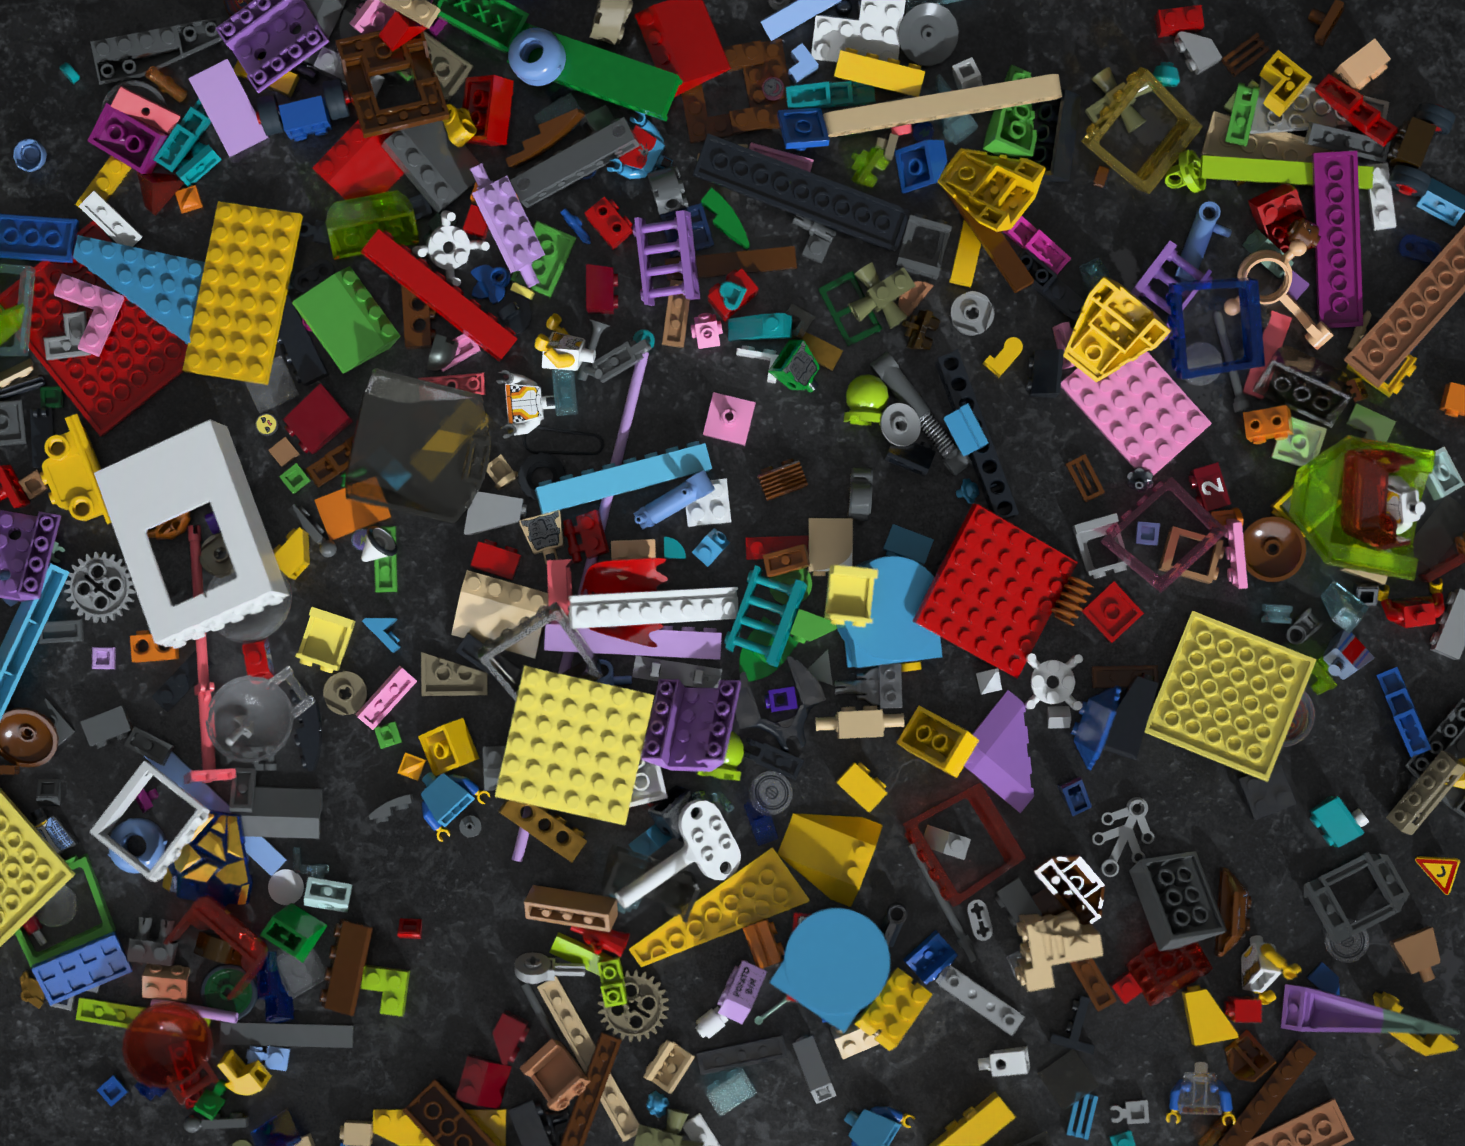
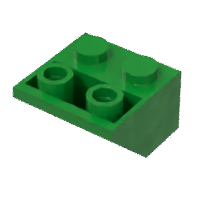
[261,903,328,963]

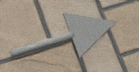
[807,650,833,685]

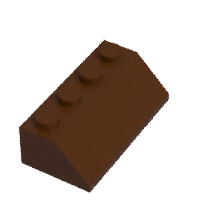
[319,919,372,1016]

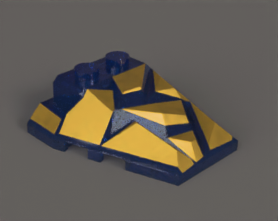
[162,809,253,906]

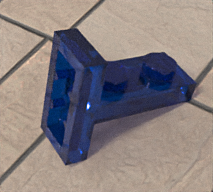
[743,797,779,846]

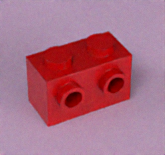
[584,196,633,249]

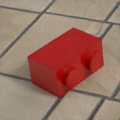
[1155,5,1204,37]
[470,539,521,581]
[1224,996,1262,1022]

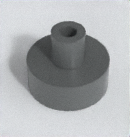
[459,815,482,837]

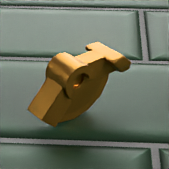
[20,970,45,1009]

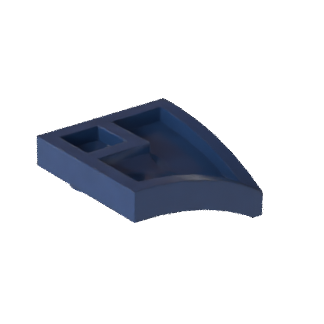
[660,203,714,258]

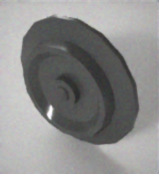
[898,2,959,66]

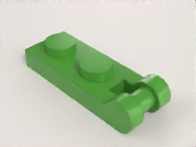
[1225,83,1260,146]

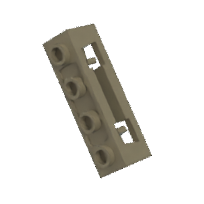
[1386,750,1465,835]

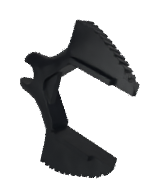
[735,656,826,752]

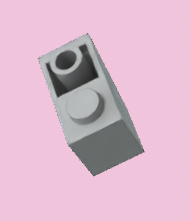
[1174,31,1222,75]

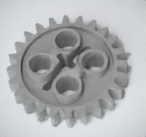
[64,552,137,623]

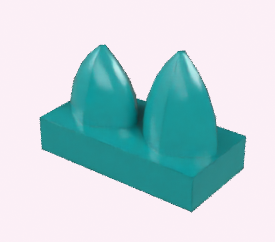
[176,143,222,187]

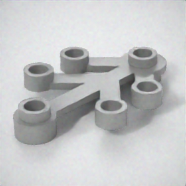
[1091,797,1154,877]

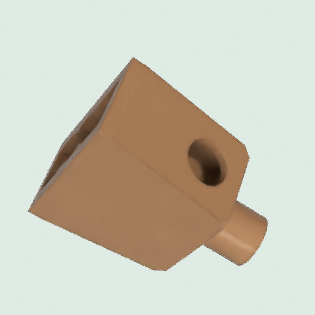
[1389,926,1440,983]

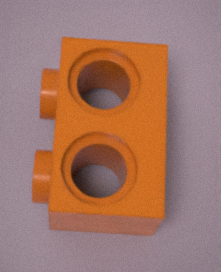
[130,630,180,663]

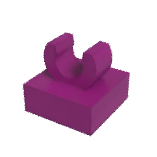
[135,788,160,814]

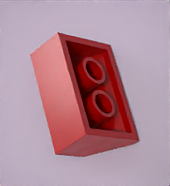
[462,75,514,146]

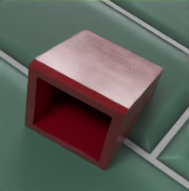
[283,383,354,455]

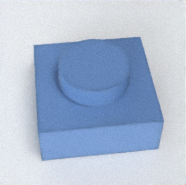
[1135,521,1160,546]

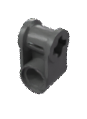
[1282,606,1325,646]

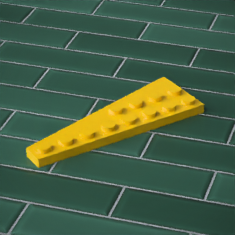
[629,847,810,967]

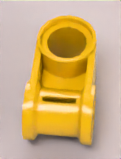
[442,104,477,147]

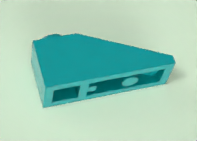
[728,313,792,341]

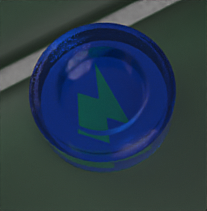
[912,121,934,143]

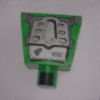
[768,340,819,392]

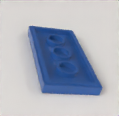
[0,214,79,263]

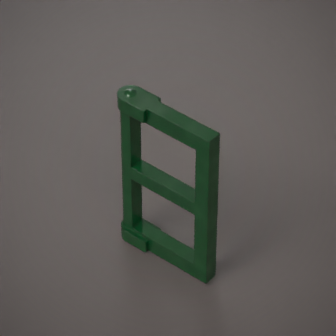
[818,271,882,347]

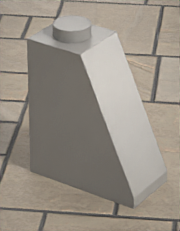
[464,490,527,536]
[793,1036,837,1104]

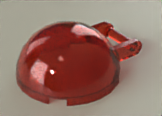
[123,1001,219,1106]

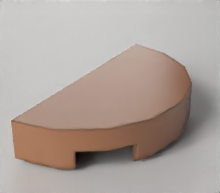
[898,281,934,320]

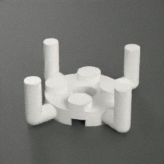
[412,210,490,286]
[1025,653,1083,710]

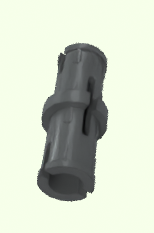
[792,215,837,243]

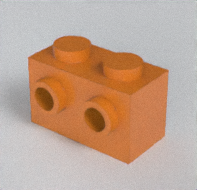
[1243,405,1294,444]

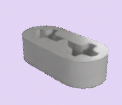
[967,899,993,941]

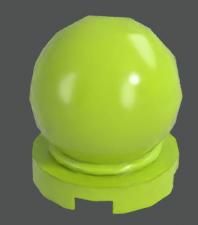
[844,374,889,426]
[697,731,744,781]

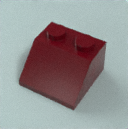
[586,264,618,314]
[455,1054,512,1109]

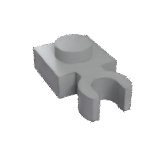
[1109,1099,1150,1124]

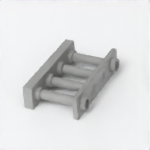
[935,965,1025,1035]

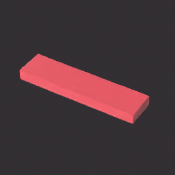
[1242,311,1292,400]

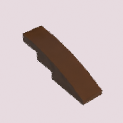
[506,108,585,169]
[306,418,393,488]

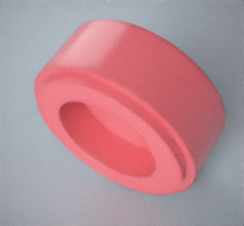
[891,124,913,136]

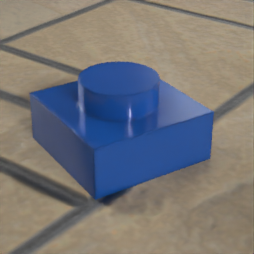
[97,1075,129,1106]

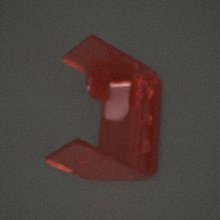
[1341,449,1416,550]
[163,896,268,1001]

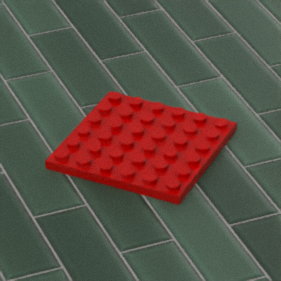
[912,503,1078,679]

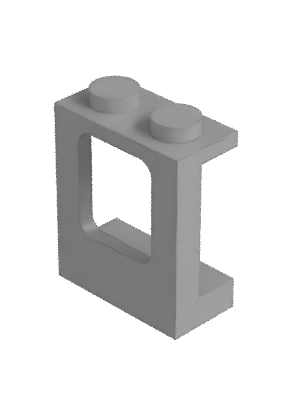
[1072,513,1131,579]

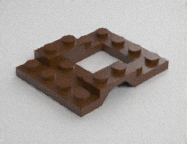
[335,30,449,138]
[681,39,792,144]

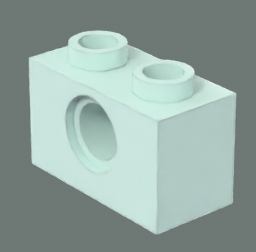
[304,877,352,913]

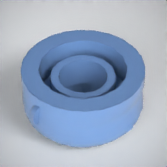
[508,27,566,86]
[108,818,167,874]

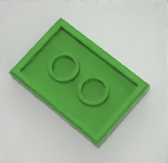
[510,220,577,298]

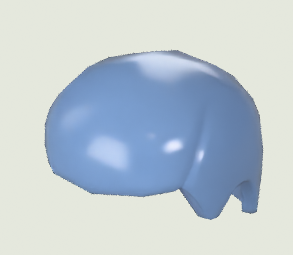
[13,138,47,172]

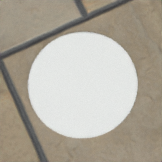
[268,869,304,905]

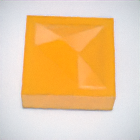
[397,752,426,781]

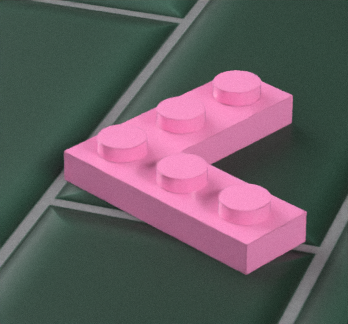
[54,274,124,357]

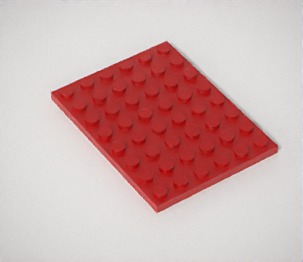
[0,221,188,437]

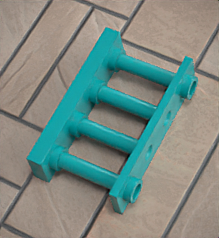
[724,565,807,668]

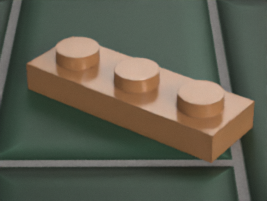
[662,280,690,348]

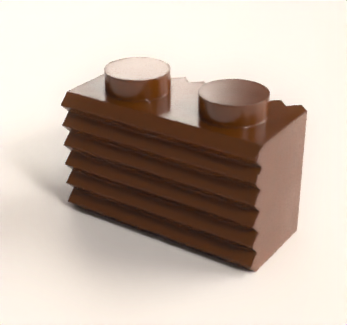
[758,458,808,501]

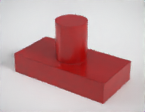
[0,465,30,508]

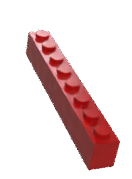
[361,229,517,362]

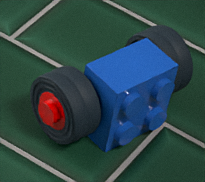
[256,78,351,141]

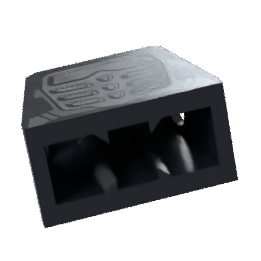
[647,785,697,842]

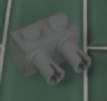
[127,916,178,966]

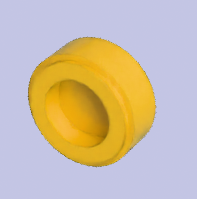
[900,661,922,672]

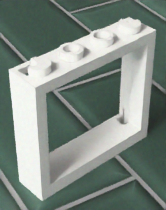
[90,761,210,882]

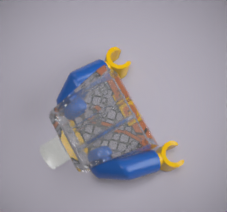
[1166,1062,1236,1126]

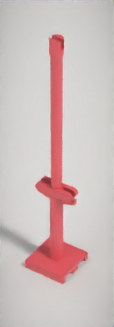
[184,525,236,784]

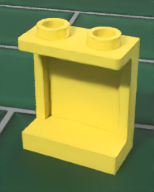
[825,565,878,627]
[295,607,356,673]

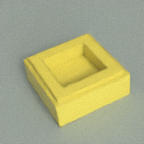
[510,283,535,300]

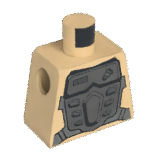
[519,510,564,564]

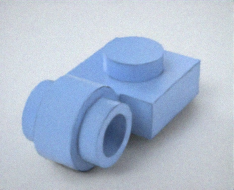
[246,1045,291,1071]

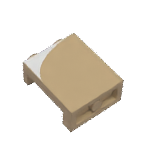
[808,518,853,576]

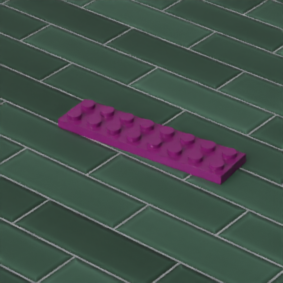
[1312,151,1363,328]

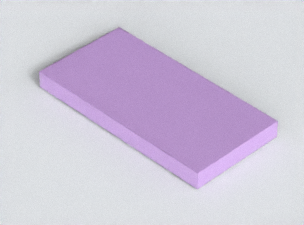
[188,59,269,157]

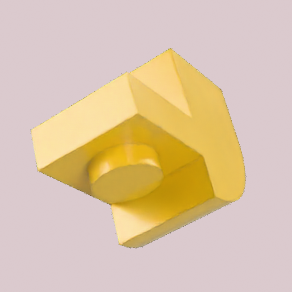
[217,1049,271,1095]

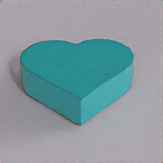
[719,281,747,310]

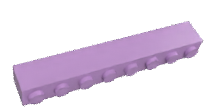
[544,620,722,660]

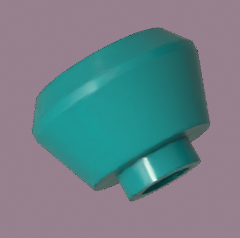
[1150,62,1180,87]

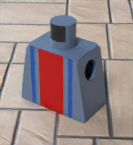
[1323,627,1375,680]

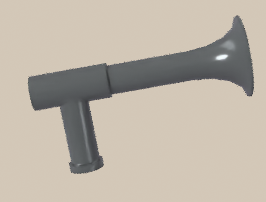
[577,319,611,381]

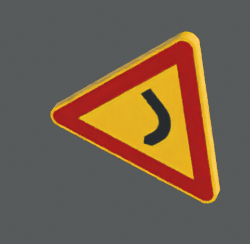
[1415,856,1460,895]

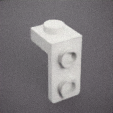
[736,346,779,383]

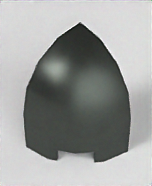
[427,334,459,371]

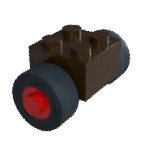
[1387,103,1455,197]

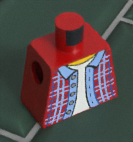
[242,637,275,682]

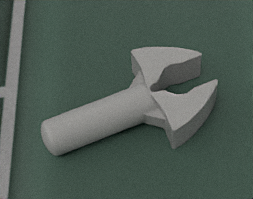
[225,715,254,746]

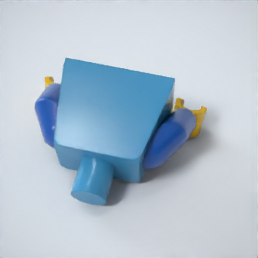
[421,772,490,842]
[844,1107,915,1146]

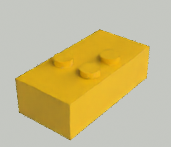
[928,1091,1015,1146]

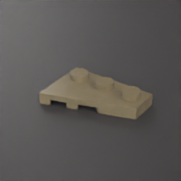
[421,652,488,696]

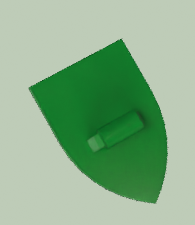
[739,616,799,681]

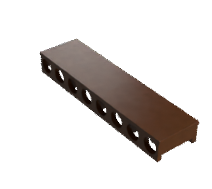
[402,1079,498,1146]

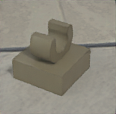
[875,133,899,160]

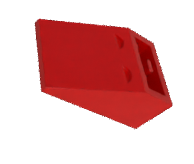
[1248,184,1313,254]

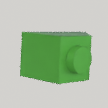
[790,609,838,644]

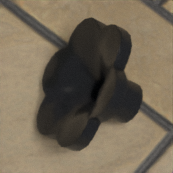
[1127,467,1154,493]

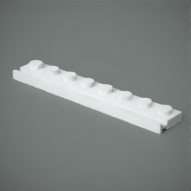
[569,587,739,628]

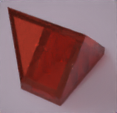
[137,172,184,216]

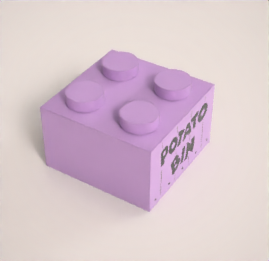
[718,961,767,1024]

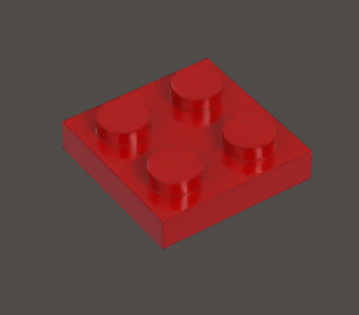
[1081,581,1144,643]

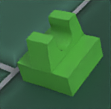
[374,721,402,749]

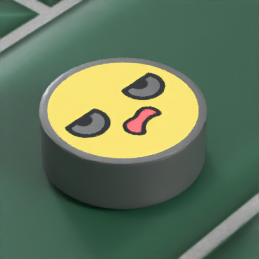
[255,413,278,436]

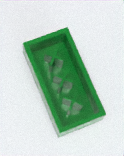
[432,0,529,53]

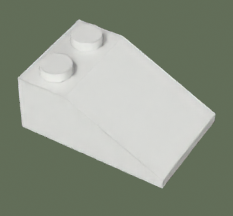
[629,735,668,807]

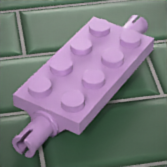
[470,163,545,288]

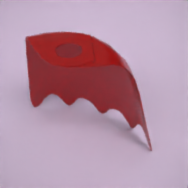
[580,558,668,647]

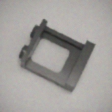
[895,213,952,280]

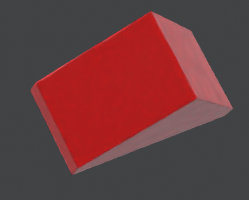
[379,11,427,52]

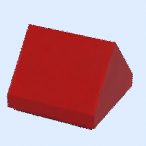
[398,918,422,939]

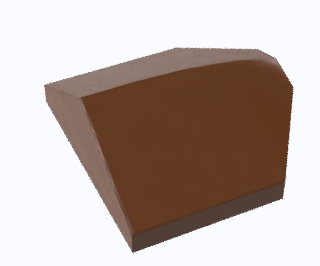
[1225,1030,1277,1082]

